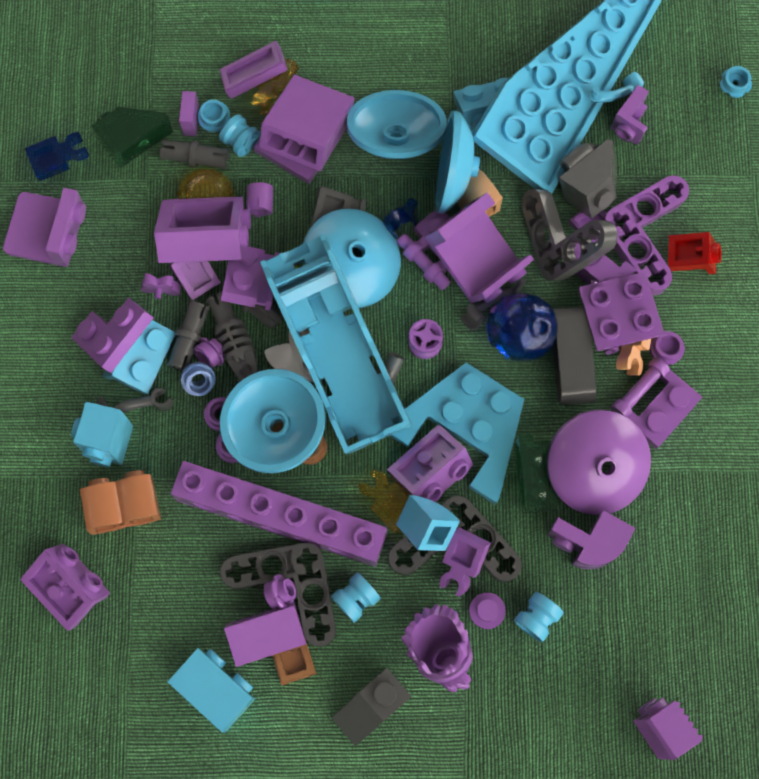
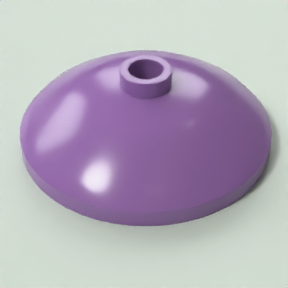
[546,410,651,515]

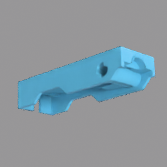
[260,233,412,454]

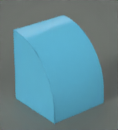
[396,495,460,551]

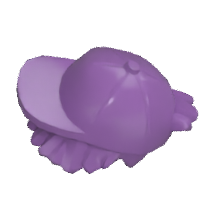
[401,604,473,693]

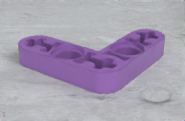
[603,175,689,296]

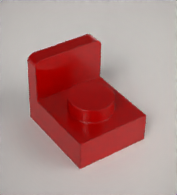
[668,232,722,274]

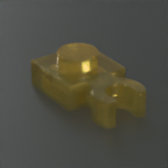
[358,470,410,533]

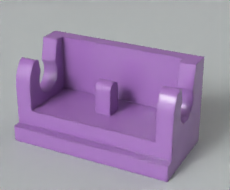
[224,602,306,667]

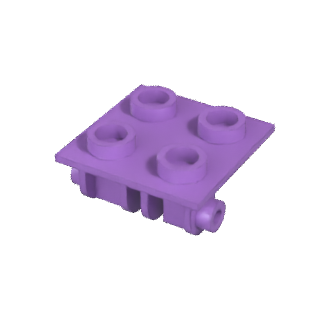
[578,272,665,355]

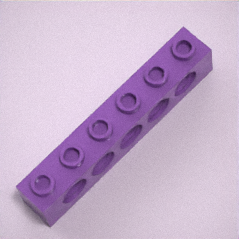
[171,461,387,567]

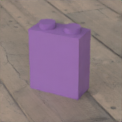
[259,75,355,171]

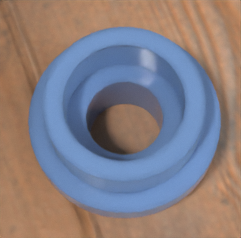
[180,362,216,396]

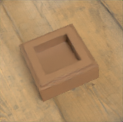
[272,639,317,686]

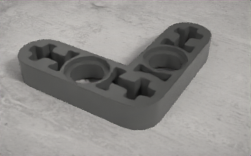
[522,189,618,281]
[388,496,522,583]
[220,543,336,647]

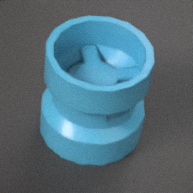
[331,572,381,623]
[514,591,564,642]

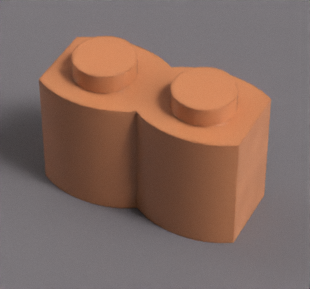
[80,470,161,535]

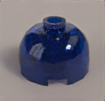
[487,293,558,362]

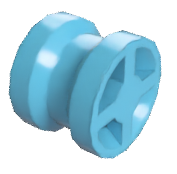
[219,114,261,157]

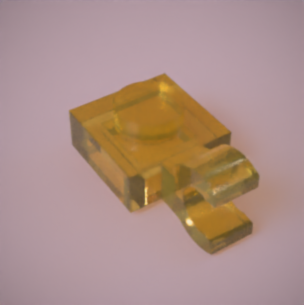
[252,59,299,116]

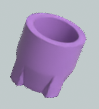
[246,182,273,217]

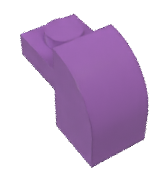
[547,510,635,569]

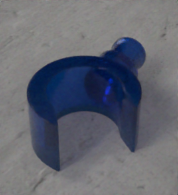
[383,198,417,238]

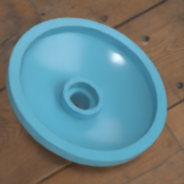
[347,90,447,159]
[435,110,480,214]
[301,209,401,308]
[220,369,326,473]

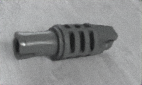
[207,292,260,382]

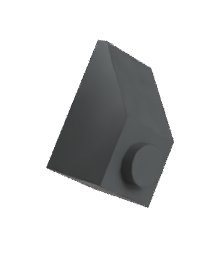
[559,138,617,219]
[332,668,411,746]

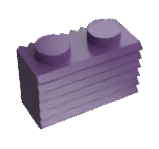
[633,697,703,760]

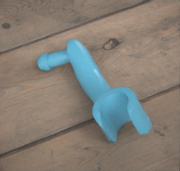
[588,72,644,103]

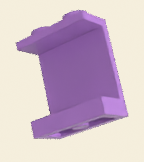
[425,192,534,303]

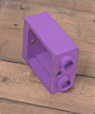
[154,196,251,263]

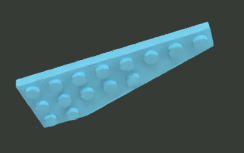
[472,0,662,194]

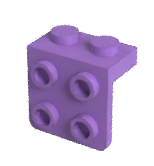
[3,188,86,267]

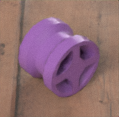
[408,319,443,359]

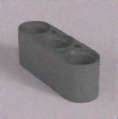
[551,307,596,405]

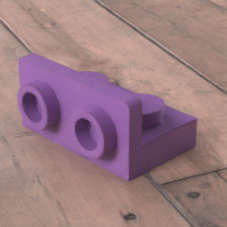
[387,424,473,502]
[20,544,110,631]

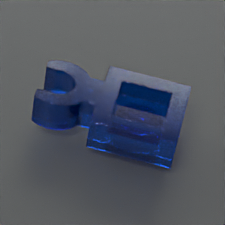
[24,132,90,182]

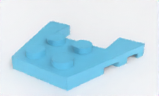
[390,363,524,505]

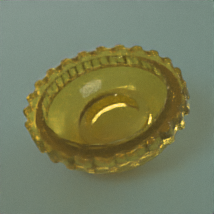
[177,168,234,199]

